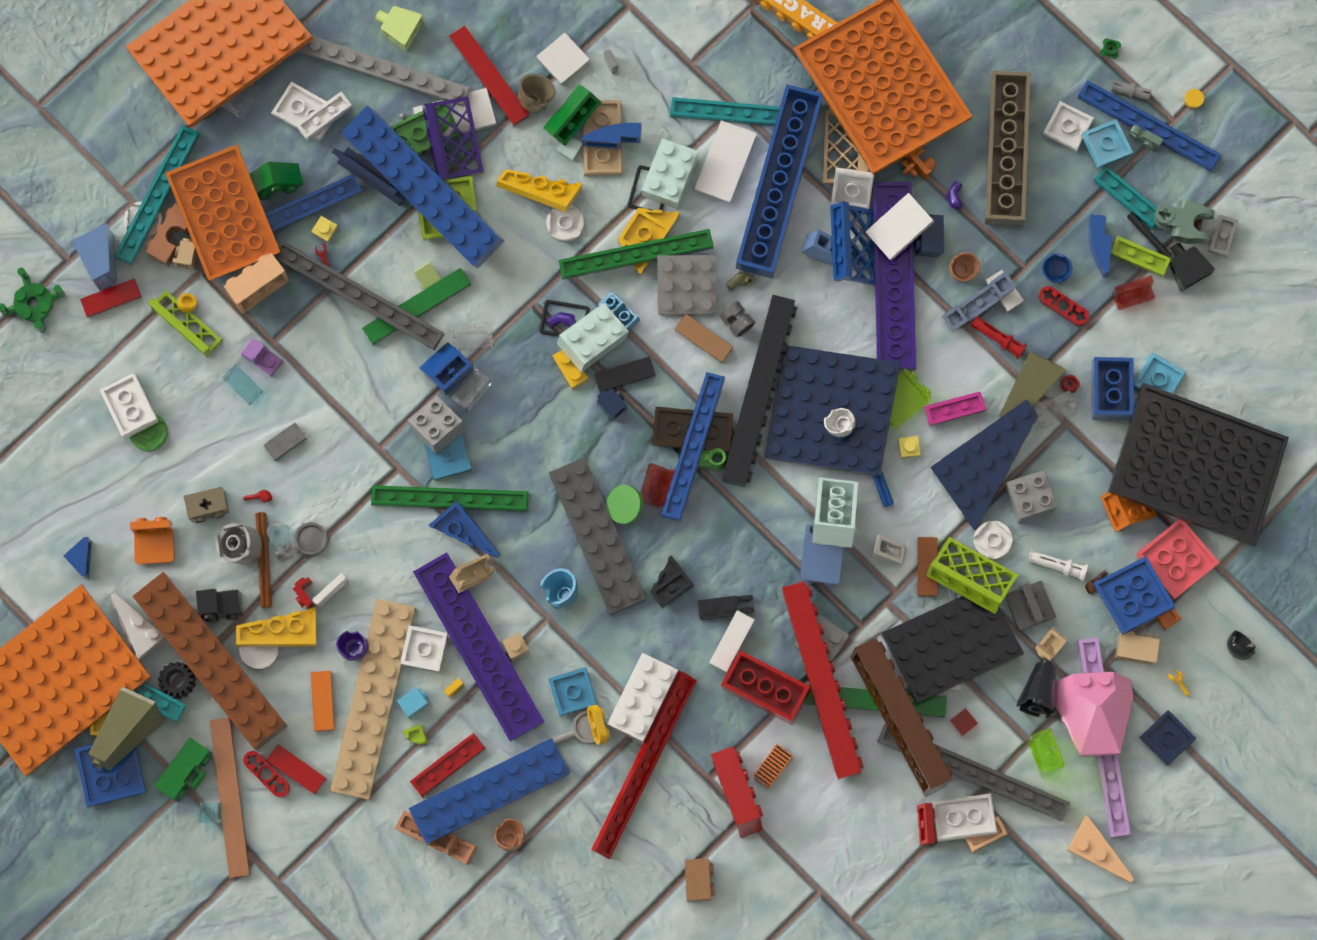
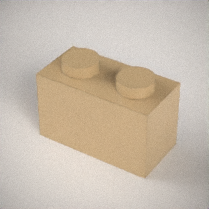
[1115,631,1160,666]

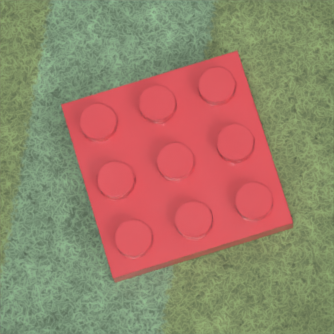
[1135,519,1220,600]

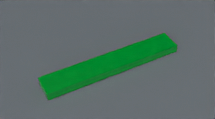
[362,268,471,345]

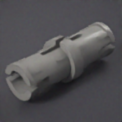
[1111,80,1152,101]

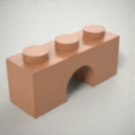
[146,203,189,267]

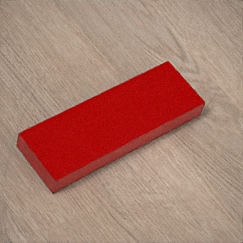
[80,278,142,318]
[266,744,327,795]

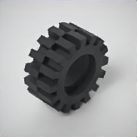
[158,662,196,699]

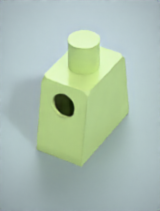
[375,6,424,52]

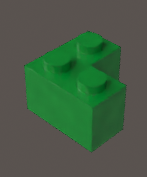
[250,162,303,200]

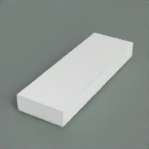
[296,91,353,141]
[709,610,755,672]

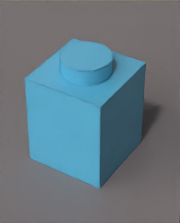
[397,687,429,719]

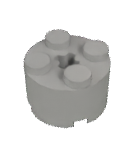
[215,523,262,565]

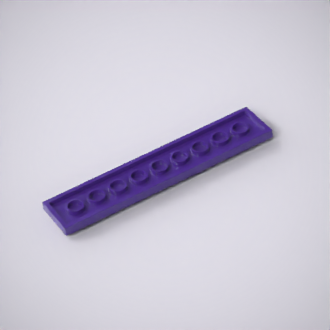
[873,182,916,371]
[413,552,544,742]

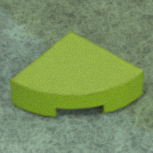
[403,724,428,745]

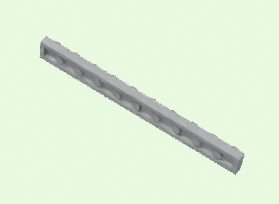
[296,36,470,107]

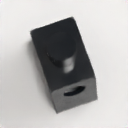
[1169,242,1215,292]

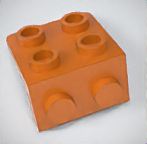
[130,517,174,565]

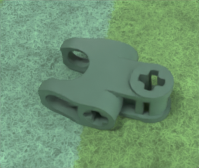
[1154,200,1215,244]

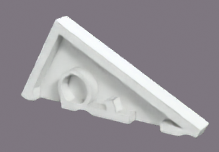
[110,593,164,660]

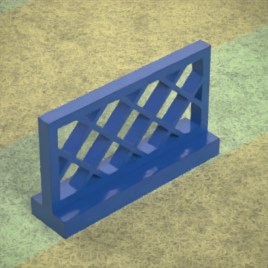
[830,201,875,285]

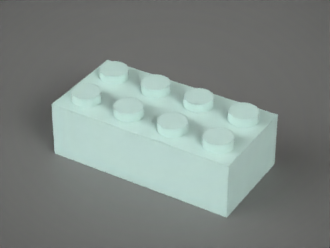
[812,477,858,548]

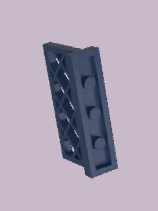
[332,147,406,206]

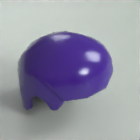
[336,631,368,661]

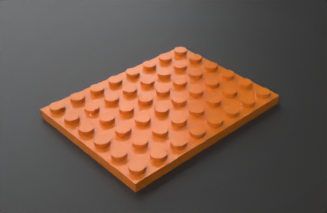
[125,0,313,129]
[794,0,973,175]
[0,584,152,776]

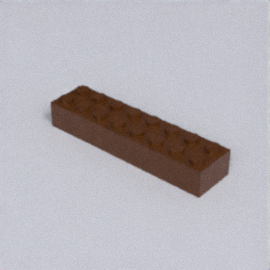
[850,638,953,797]

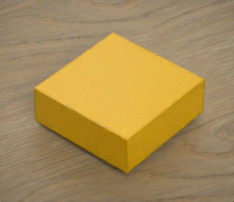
[444,678,464,699]

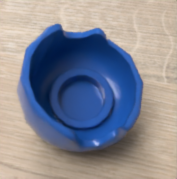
[1042,254,1073,283]

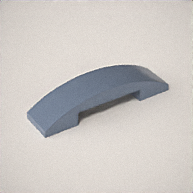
[942,271,1017,332]

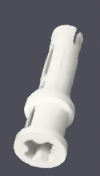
[1027,550,1088,582]

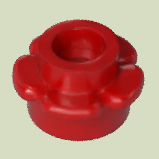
[1061,375,1080,394]

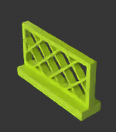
[926,537,1018,614]

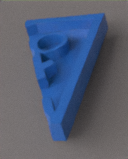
[429,501,501,558]

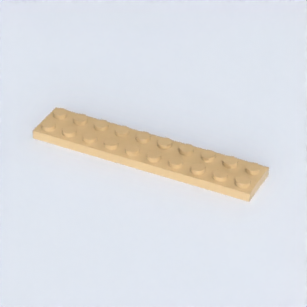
[330,599,416,800]

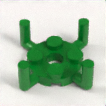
[0,268,65,333]

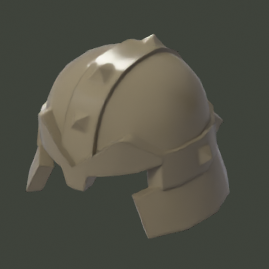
[518,74,556,113]

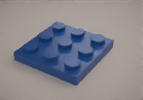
[1093,556,1175,636]
[75,744,147,808]

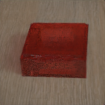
[950,708,978,736]

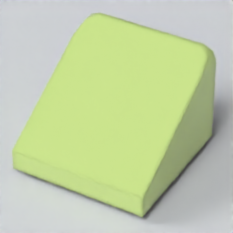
[414,262,441,290]

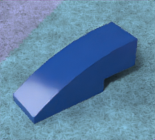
[582,123,642,149]
[1088,214,1112,278]

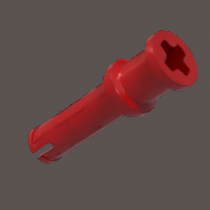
[971,316,1028,360]

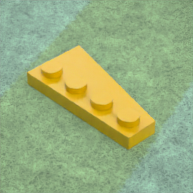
[496,169,583,212]
[236,607,316,647]

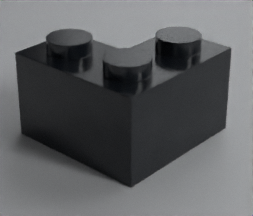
[196,588,243,623]

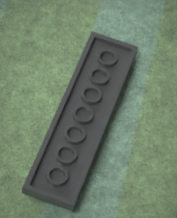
[549,457,646,615]

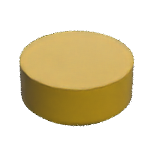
[1184,89,1204,109]
[177,293,197,313]

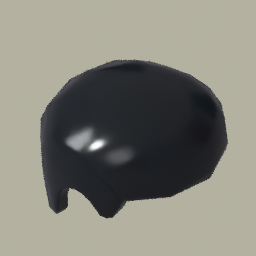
[1227,630,1256,661]

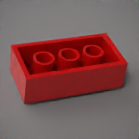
[721,650,811,726]

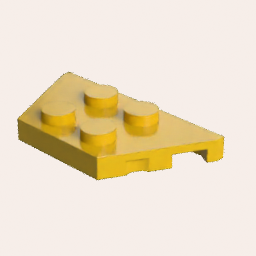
[618,208,680,275]

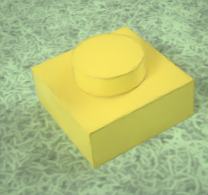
[311,216,338,243]
[898,436,921,459]

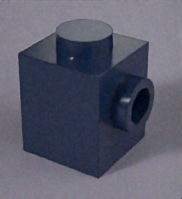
[596,388,627,422]

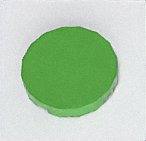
[130,414,168,451]
[607,485,644,524]

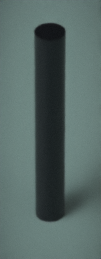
[1127,212,1171,257]

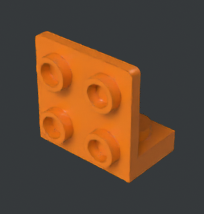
[1100,492,1157,532]

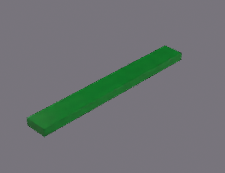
[558,229,714,280]
[371,485,528,512]
[804,684,947,717]

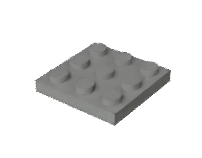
[657,255,716,314]

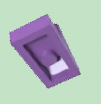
[241,339,283,377]

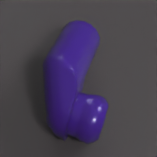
[547,312,577,328]

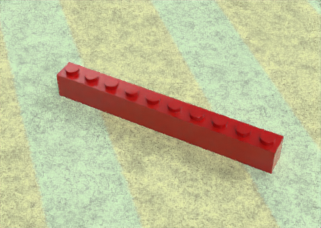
[782,581,864,780]

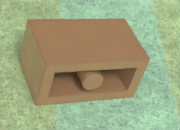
[685,859,715,902]

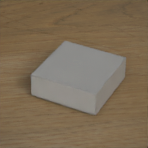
[603,49,618,74]

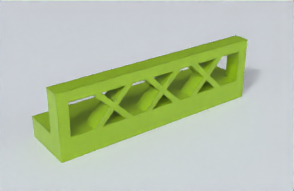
[148,290,223,357]

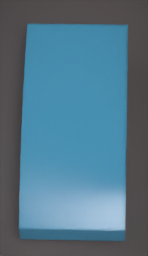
[598,291,640,331]

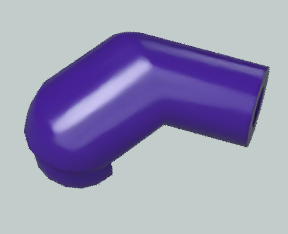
[946,181,963,210]

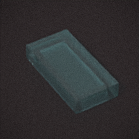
[222,364,263,405]

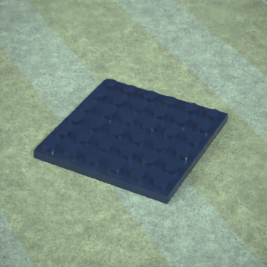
[764,345,901,477]

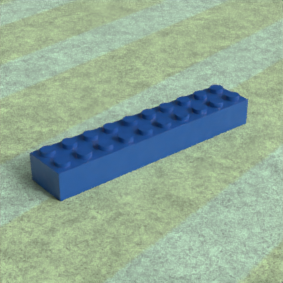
[736,84,823,279]
[341,105,505,268]

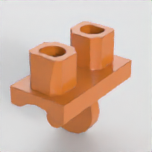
[902,148,936,180]

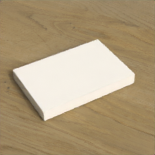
[271,81,333,142]
[866,193,935,261]
[100,373,159,439]
[931,794,997,842]

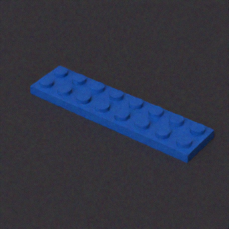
[408,738,570,845]

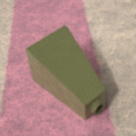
[999,352,1066,417]
[88,687,164,771]

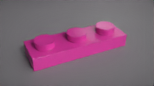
[924,391,986,426]

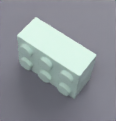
[642,138,698,210]
[557,303,629,373]

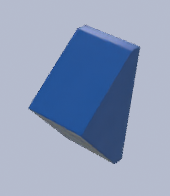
[63,537,92,579]

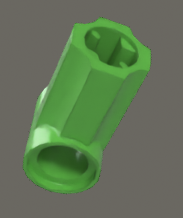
[698,448,727,471]

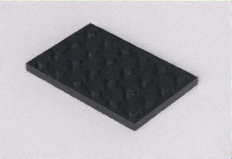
[881,596,1024,704]

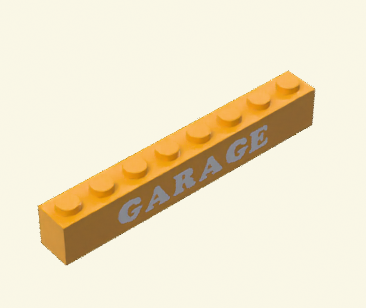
[751,0,837,39]

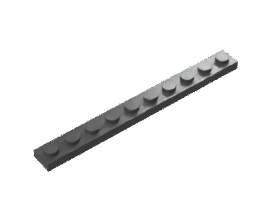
[274,240,445,351]
[877,723,1070,822]

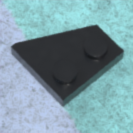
[650,555,694,609]

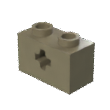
[184,487,229,523]

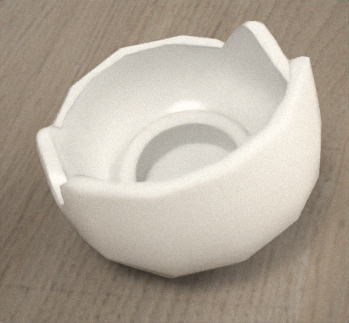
[824,408,856,438]

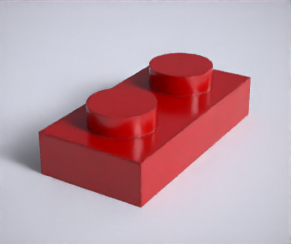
[917,803,937,845]

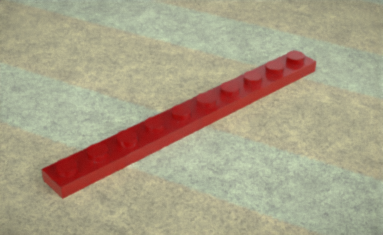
[591,671,697,859]

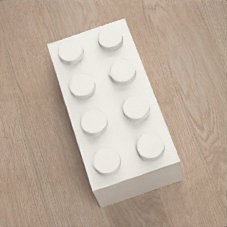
[607,653,678,744]

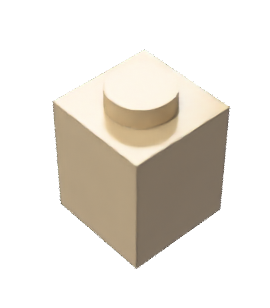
[502,632,530,662]

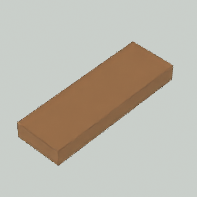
[675,314,733,363]

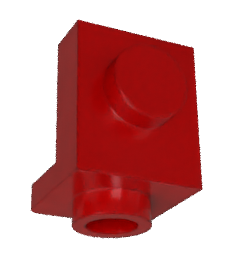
[292,577,315,610]

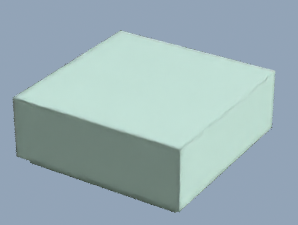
[557,138,583,161]

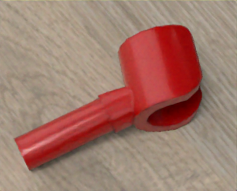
[315,243,329,267]
[243,490,272,503]

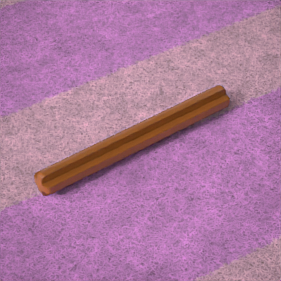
[255,512,272,609]

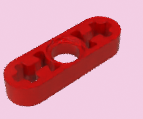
[1038,286,1089,327]
[243,751,290,798]

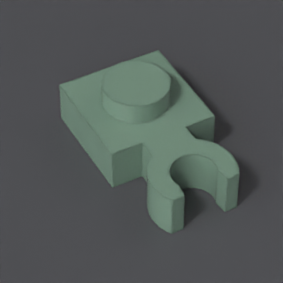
[1129,125,1163,151]

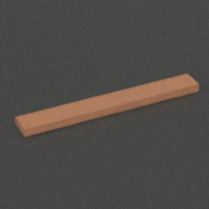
[210,717,250,879]

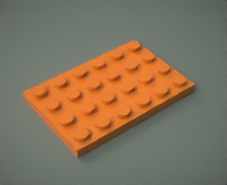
[165,144,281,281]

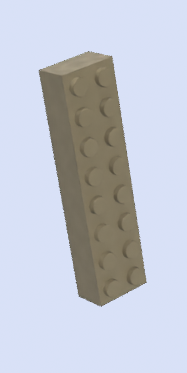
[984,71,1031,227]

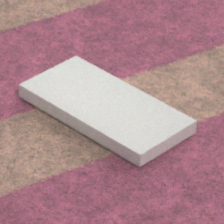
[413,88,497,136]
[694,120,757,204]

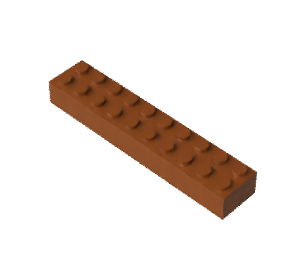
[132,572,288,751]

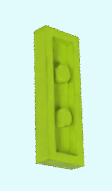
[1111,236,1171,277]

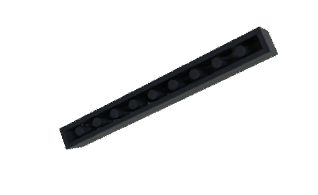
[722,295,798,488]

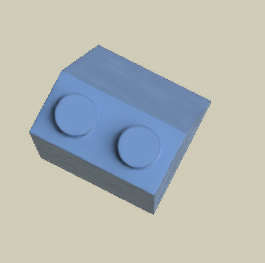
[72,223,117,290]
[800,524,844,586]

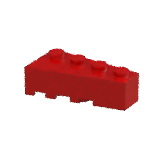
[711,746,763,838]

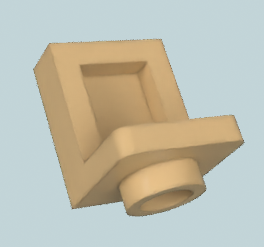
[1035,627,1068,661]

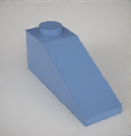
[801,229,865,271]

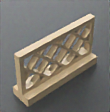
[823,109,871,185]

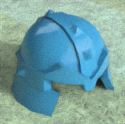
[540,568,579,609]

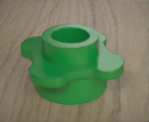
[1100,38,1121,59]

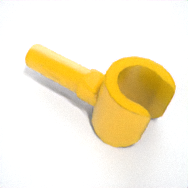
[1168,669,1190,696]

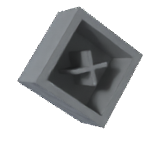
[408,396,466,455]
[1005,470,1057,523]

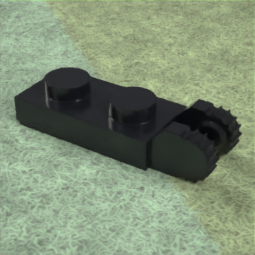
[698,595,755,621]

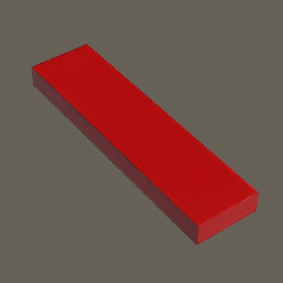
[410,733,486,798]

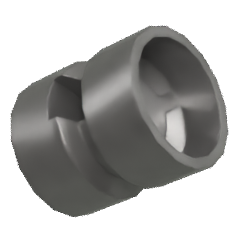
[719,301,756,338]

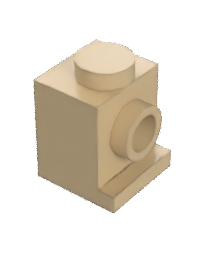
[172,238,198,270]

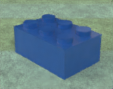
[1092,357,1134,420]

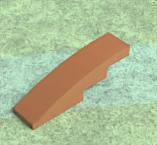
[395,811,478,865]

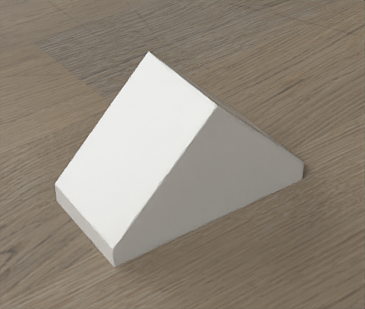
[872,535,906,564]

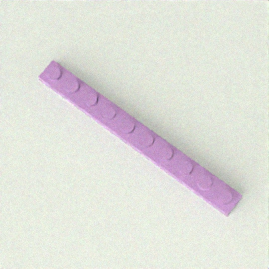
[1078,637,1131,838]

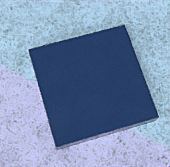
[1139,710,1196,766]

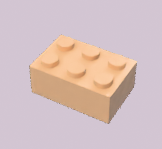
[224,253,289,314]

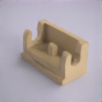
[449,553,495,593]

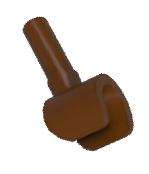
[1085,570,1108,594]

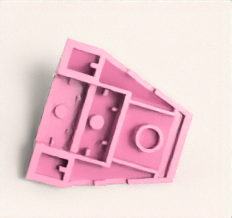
[1056,672,1133,757]

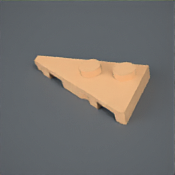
[1068,815,1134,883]

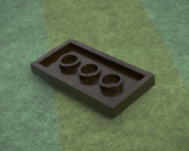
[652,406,733,453]

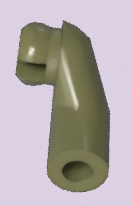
[725,272,755,291]

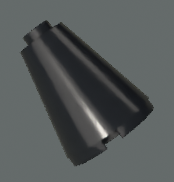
[1016,660,1056,718]

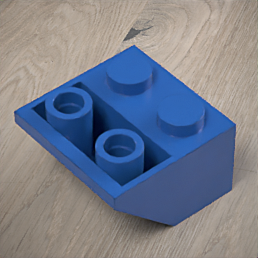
[419,342,474,396]

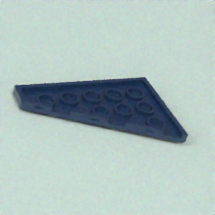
[930,399,1038,530]

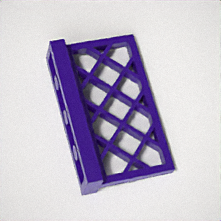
[422,96,484,180]

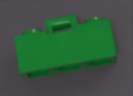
[543,84,602,146]
[154,737,212,801]

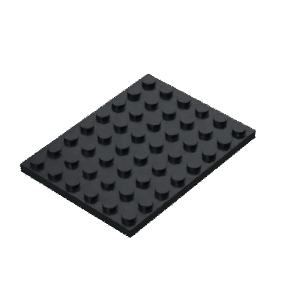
[1107,383,1289,547]

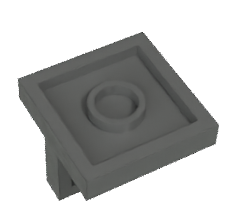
[1005,580,1056,632]

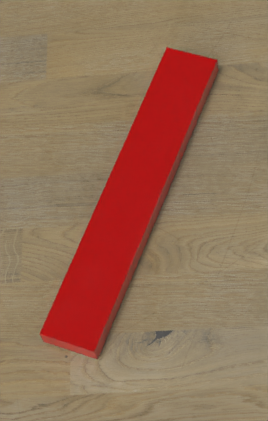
[449,25,529,126]

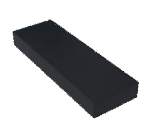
[594,356,656,393]

